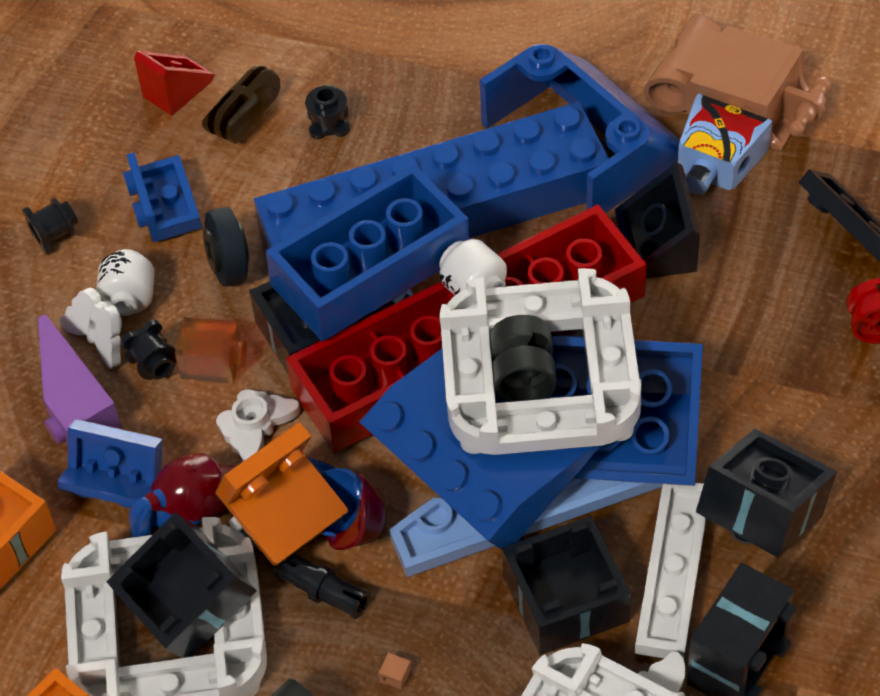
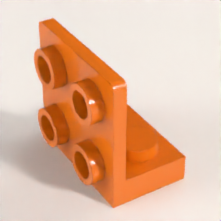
[216,422,348,566]

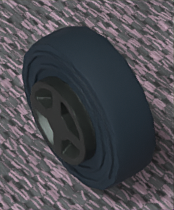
[203,207,249,287]

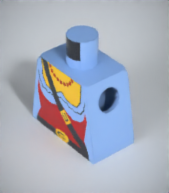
[678,93,772,195]

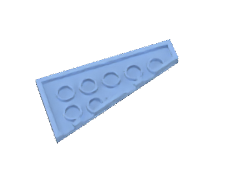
[389,479,663,577]

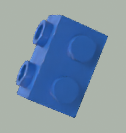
[123,152,203,242]
[58,419,163,508]

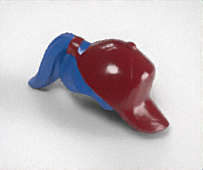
[129,452,236,538]
[307,457,387,550]

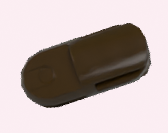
[202,66,280,144]

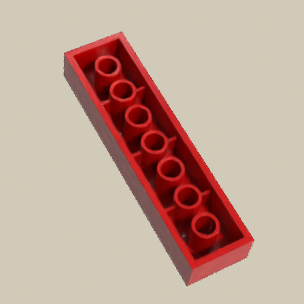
[286,204,646,454]

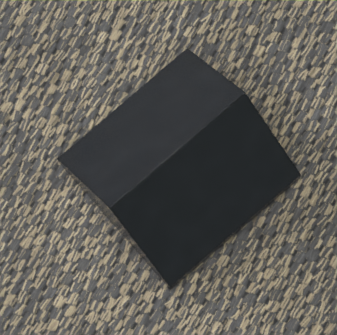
[615,162,700,279]

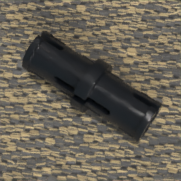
[273,554,370,619]

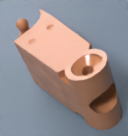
[643,14,832,151]

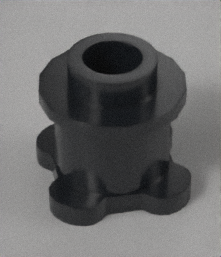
[305,85,350,140]
[22,197,78,255]
[120,320,179,380]

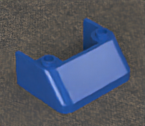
[480,44,679,213]

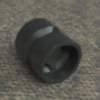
[490,315,557,402]

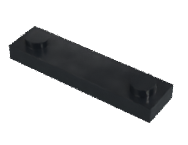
[798,169,880,262]

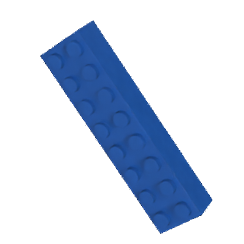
[254,101,609,250]

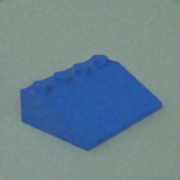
[549,336,703,486]
[360,347,601,550]

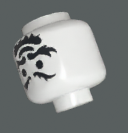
[439,239,507,296]
[96,249,155,316]

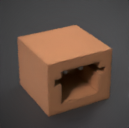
[378,652,412,690]

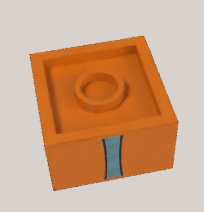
[0,471,56,590]

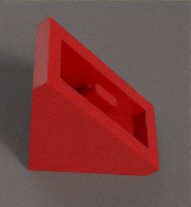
[134,51,215,116]

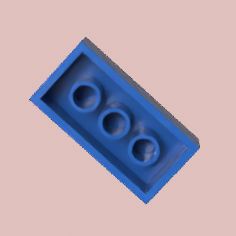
[265,164,469,342]

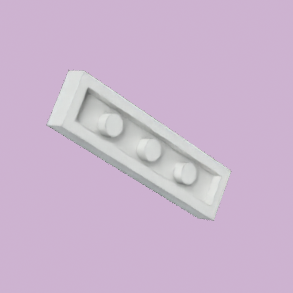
[635,483,706,659]

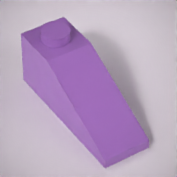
[38,314,122,446]

